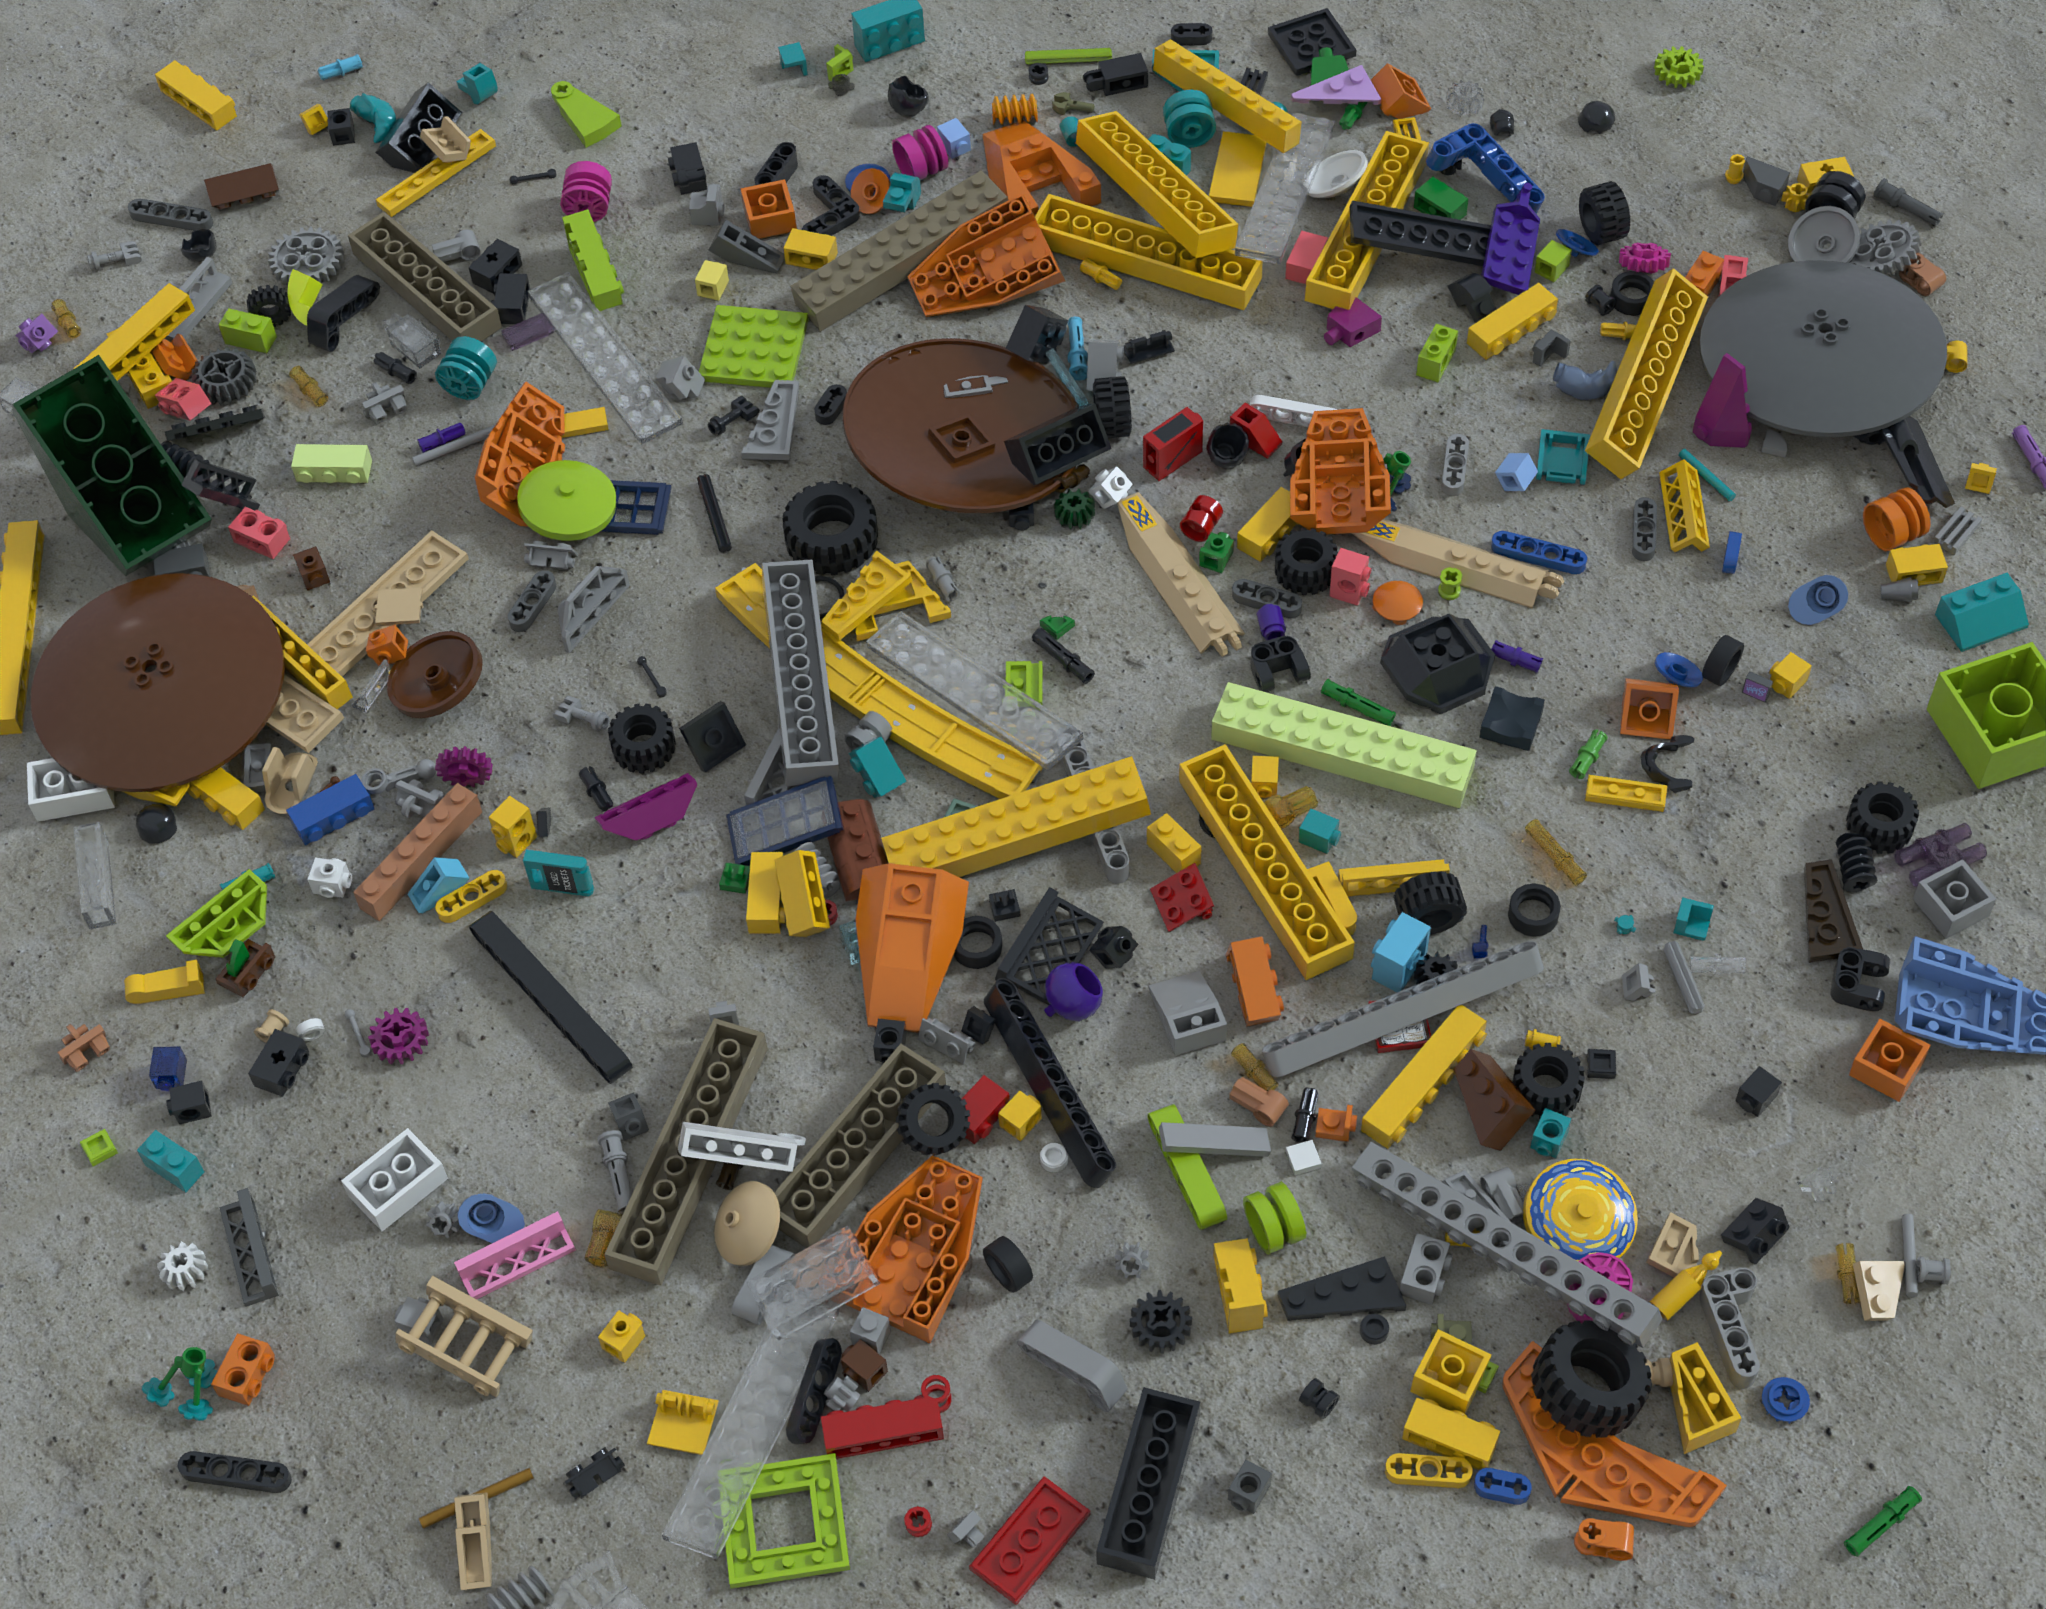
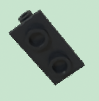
[1123,330,1175,364]
[563,1447,625,1499]

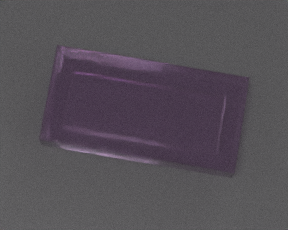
[501,313,554,351]

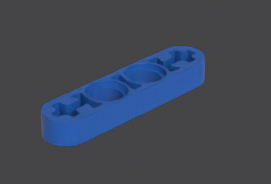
[1491,531,1587,574]

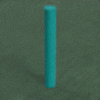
[1678,449,1736,502]

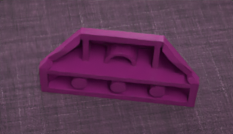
[594,773,697,841]

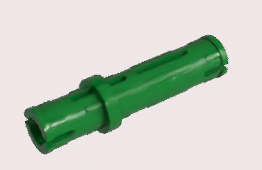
[1321,679,1396,726]
[1844,1486,1922,1557]

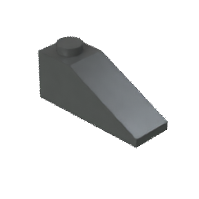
[708,220,785,274]

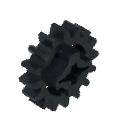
[1130,1290,1192,1354]

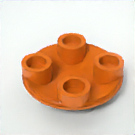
[1372,581,1423,625]

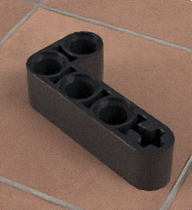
[307,275,380,352]

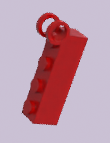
[821,1375,952,1459]

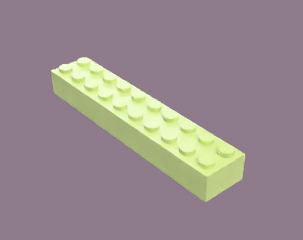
[1211,682,1477,808]

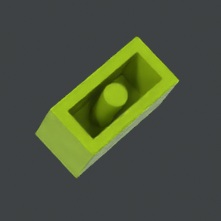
[218,308,277,354]

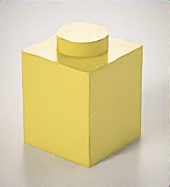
[695,260,729,301]

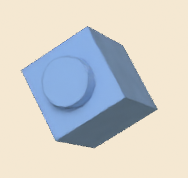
[937,118,971,159]
[1495,453,1538,491]

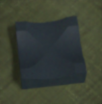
[1479,686,1545,751]

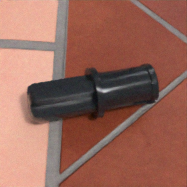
[373,352,417,384]
[579,766,613,812]
[1291,1087,1319,1143]

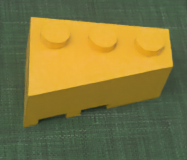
[1669,1342,1742,1454]

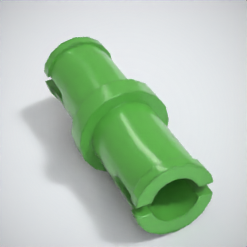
[1569,729,1608,779]

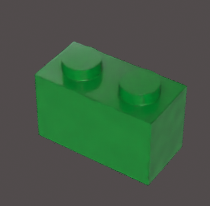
[1413,176,1469,220]

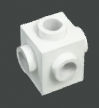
[1088,466,1132,509]
[307,858,352,898]

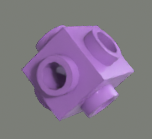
[15,314,58,353]

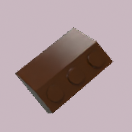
[204,163,279,210]

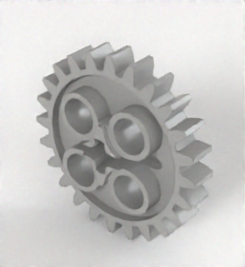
[1849,219,1922,275]
[268,226,344,285]

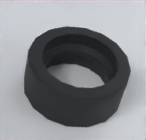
[1610,271,1654,316]
[1702,635,1744,686]
[1508,883,1561,937]
[954,915,1003,969]
[983,1236,1033,1293]

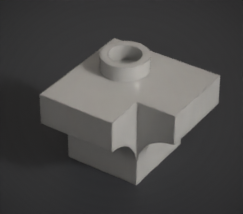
[689,184,724,225]
[655,356,705,400]

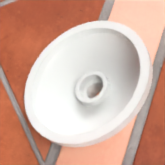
[1303,150,1368,198]

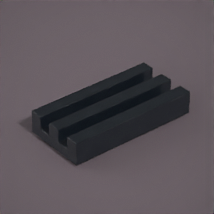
[1241,68,1268,96]

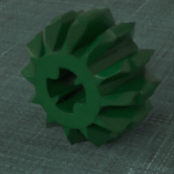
[1054,488,1095,530]

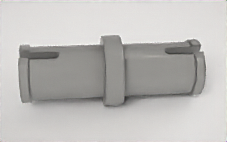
[926,556,960,601]

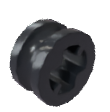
[1028,63,1049,85]

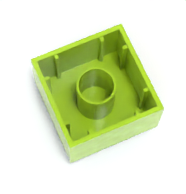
[1927,642,2046,789]

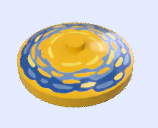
[1523,1159,1638,1261]

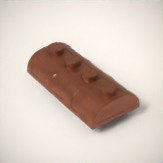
[821,799,889,901]

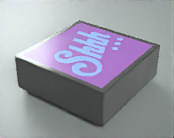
[1742,671,1773,703]

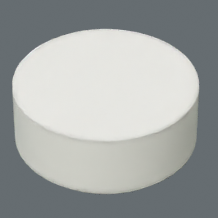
[296,1018,325,1041]
[1040,1143,1068,1172]

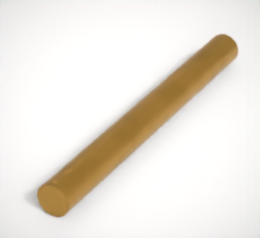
[419,1468,534,1529]

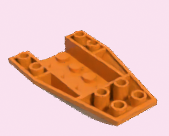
[855,863,969,1033]

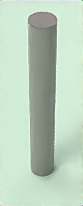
[1902,1214,1918,1297]

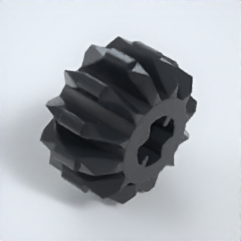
[1414,951,1458,985]

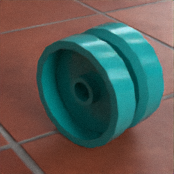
[1163,89,1216,148]

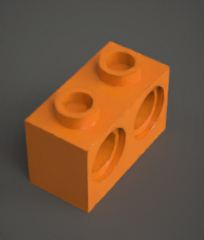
[211,1333,275,1406]

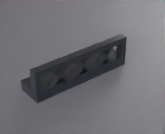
[182,459,260,511]

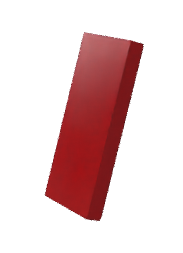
[969,1476,1091,1605]

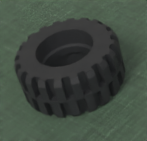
[782,481,878,576]
[1531,1320,1652,1438]

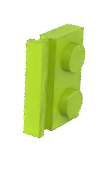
[1005,661,1043,709]

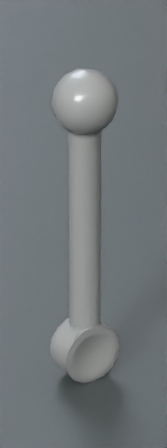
[345,1009,371,1057]

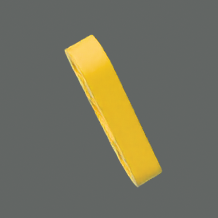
[435,870,507,923]
[1385,1453,1473,1488]

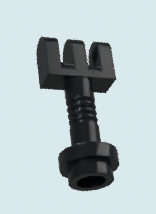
[708,396,760,435]

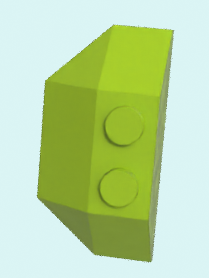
[166,869,267,958]

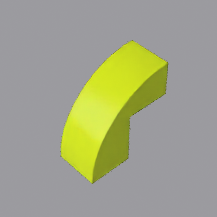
[287,269,323,326]

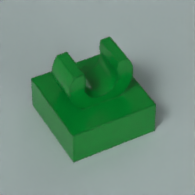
[719,863,750,894]

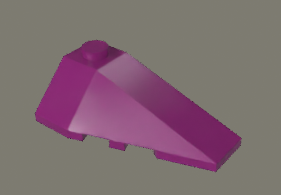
[1692,353,1752,448]

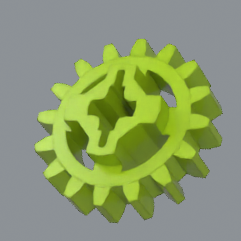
[1654,46,1704,88]

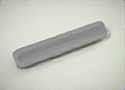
[1664,941,1705,1014]

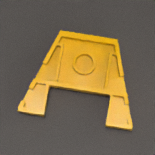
[856,561,951,641]

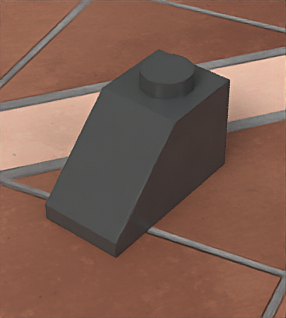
[1743,156,1790,206]

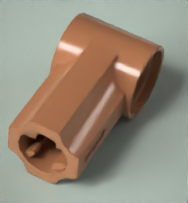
[1229,1077,1289,1127]

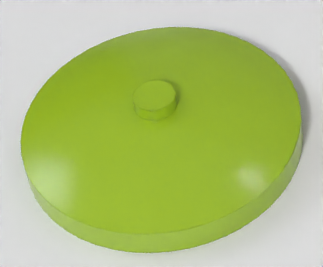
[517,460,616,541]

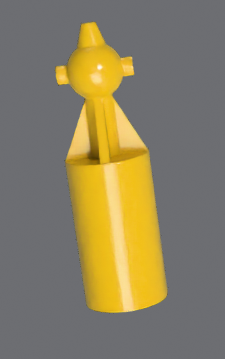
[1649,1250,1722,1321]

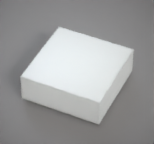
[1286,1140,1322,1175]

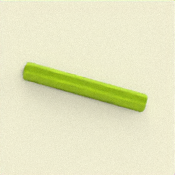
[1025,48,1112,64]

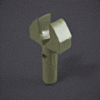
[1052,92,1095,115]

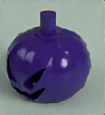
[1044,962,1103,1022]

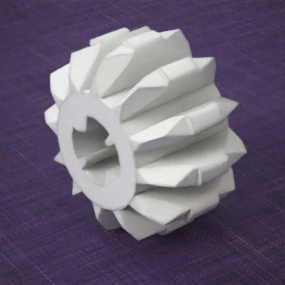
[157,1241,208,1292]

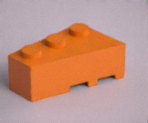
[1225,936,1284,1027]

